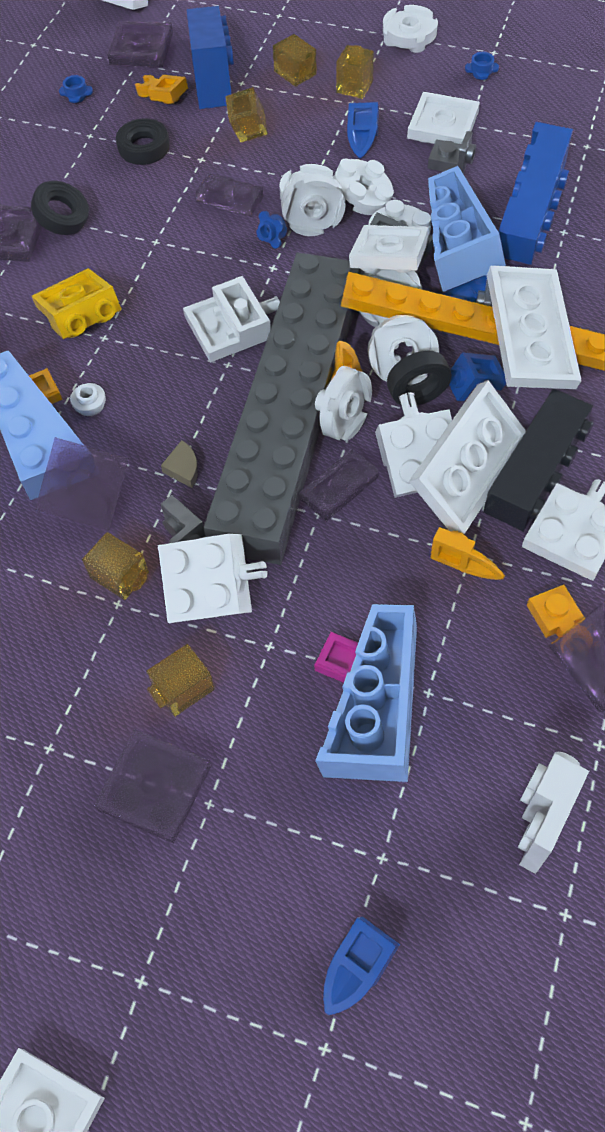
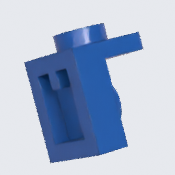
[449,352,506,401]

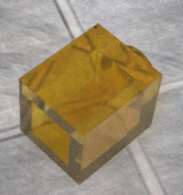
[272,34,316,87]
[336,45,374,99]
[225,87,268,142]
[82,532,149,600]
[146,644,215,717]

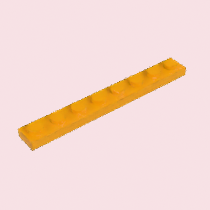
[340,272,605,371]

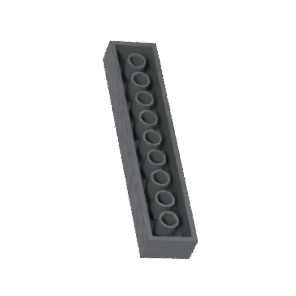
[204,252,361,565]

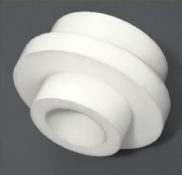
[70,383,106,416]

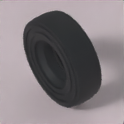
[116,118,170,165]
[31,181,89,235]
[387,351,452,405]

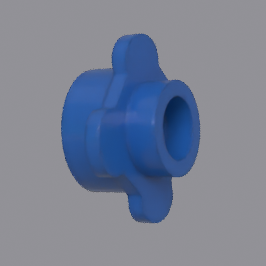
[465,52,499,80]
[59,75,93,103]
[256,211,287,249]

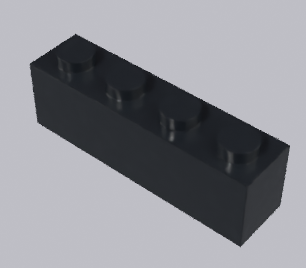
[483,388,594,532]

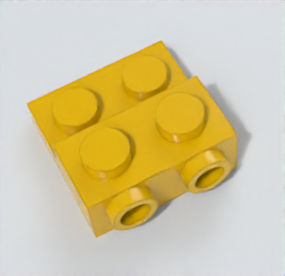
[31,268,122,339]

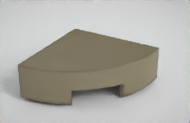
[161,440,198,488]

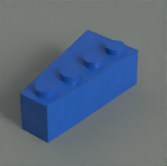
[186,6,234,109]
[498,122,573,265]

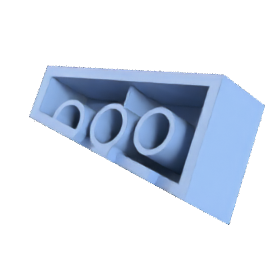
[428,166,506,292]
[0,351,99,500]
[316,604,417,782]

